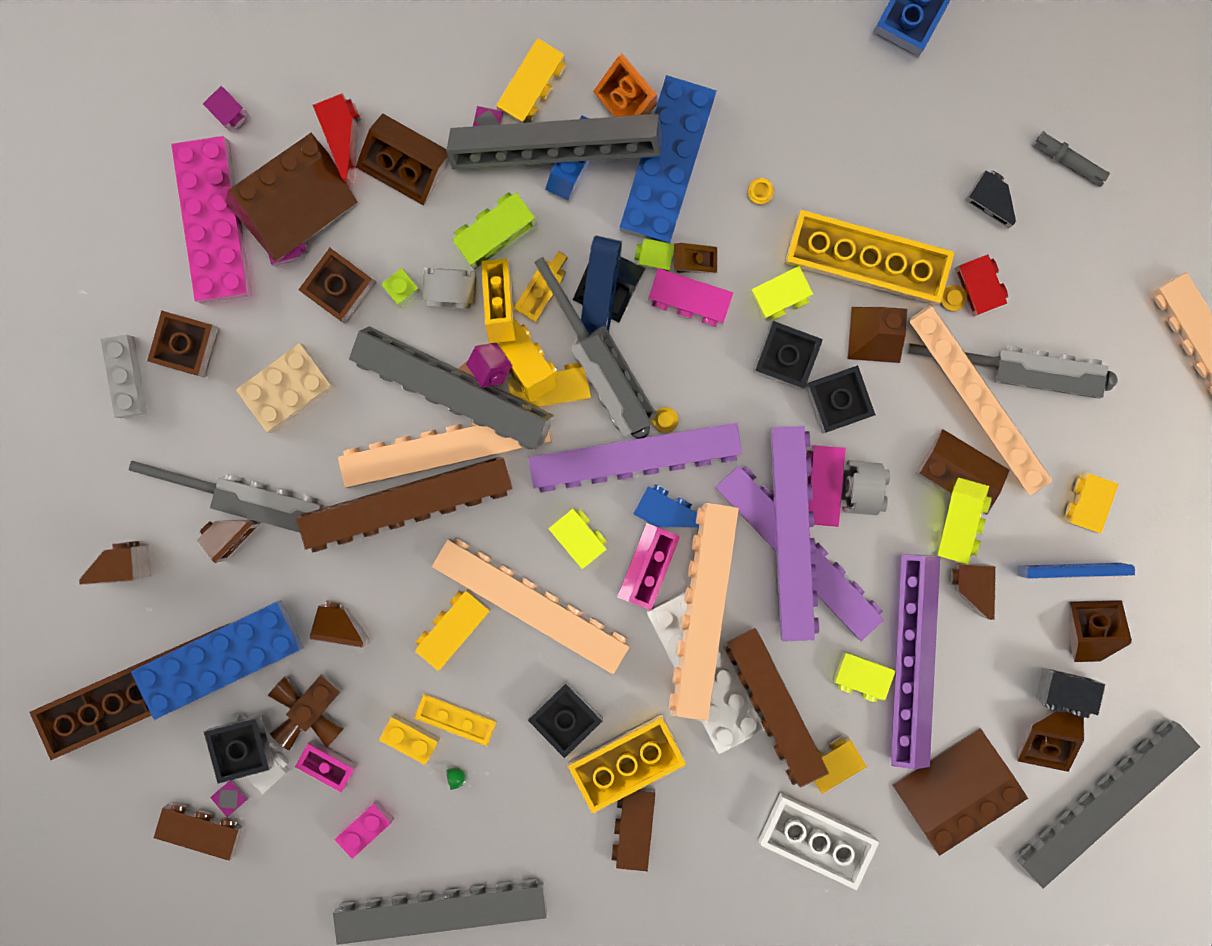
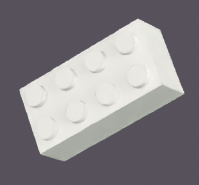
[758,793,879,890]

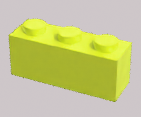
[937,478,992,564]

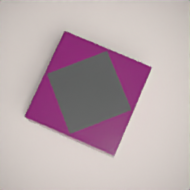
[473,106,503,126]
[210,780,248,817]

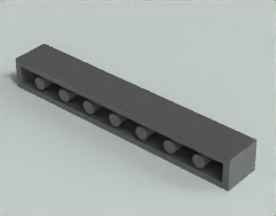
[446,114,663,169]
[349,326,555,449]
[1017,720,1200,889]
[333,879,547,945]

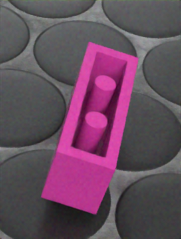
[648,268,734,327]
[806,445,846,527]
[617,524,680,610]

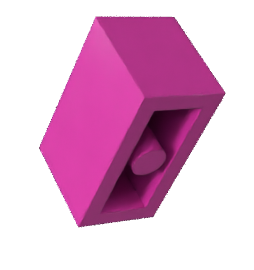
[295,740,357,792]
[334,799,394,859]

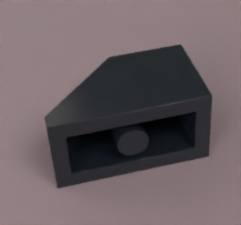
[965,170,1016,229]

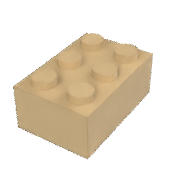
[236,343,335,433]

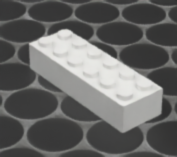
[646,591,765,754]

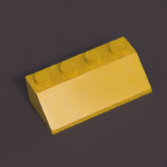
[568,714,687,814]

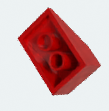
[313,93,360,186]

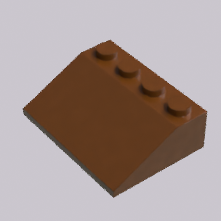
[225,133,358,262]
[892,728,1029,856]

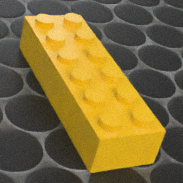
[784,210,955,305]

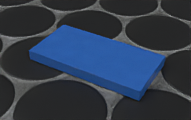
[1018,563,1135,579]

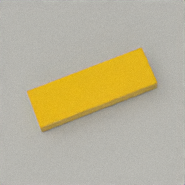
[414,693,497,746]

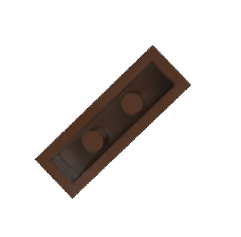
[611,788,656,872]
[153,802,243,861]

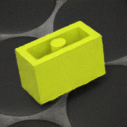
[750,266,813,321]
[549,508,607,569]
[833,651,896,703]

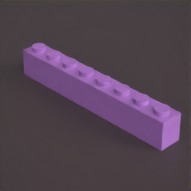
[528,423,742,493]
[771,426,819,642]
[715,466,884,641]
[891,554,940,769]

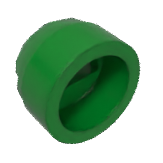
[446,768,466,790]

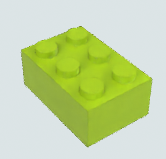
[452,192,537,270]

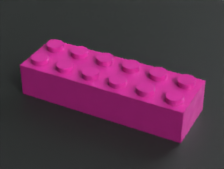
[171,136,252,303]

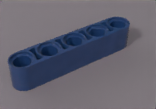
[581,235,622,333]

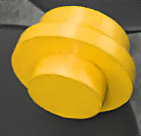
[748,178,774,205]
[941,285,967,311]
[652,407,679,433]

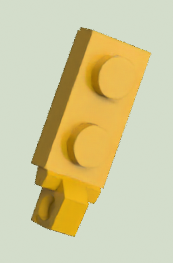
[514,251,568,322]

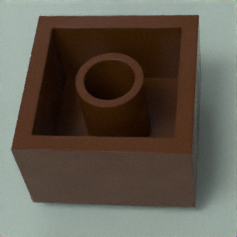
[298,247,376,323]
[147,310,218,377]

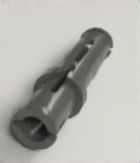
[1034,131,1110,187]

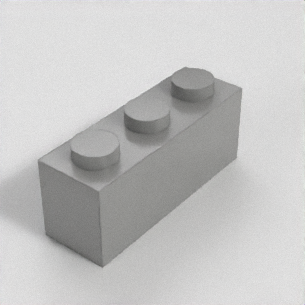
[101,335,147,418]

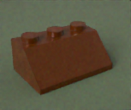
[355,113,449,206]
[915,429,1010,515]
[79,541,151,585]

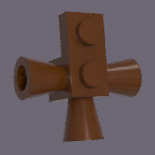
[268,674,344,750]

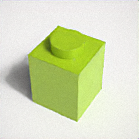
[634,238,674,271]
[381,268,421,307]

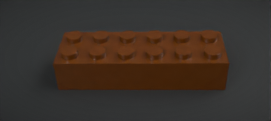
[725,628,830,788]

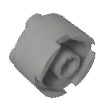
[422,268,477,309]
[841,460,890,515]

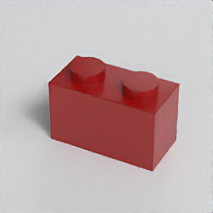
[955,254,1009,317]

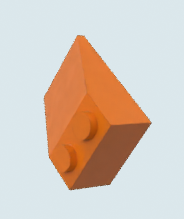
[593,54,657,117]

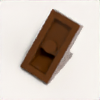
[674,243,717,273]

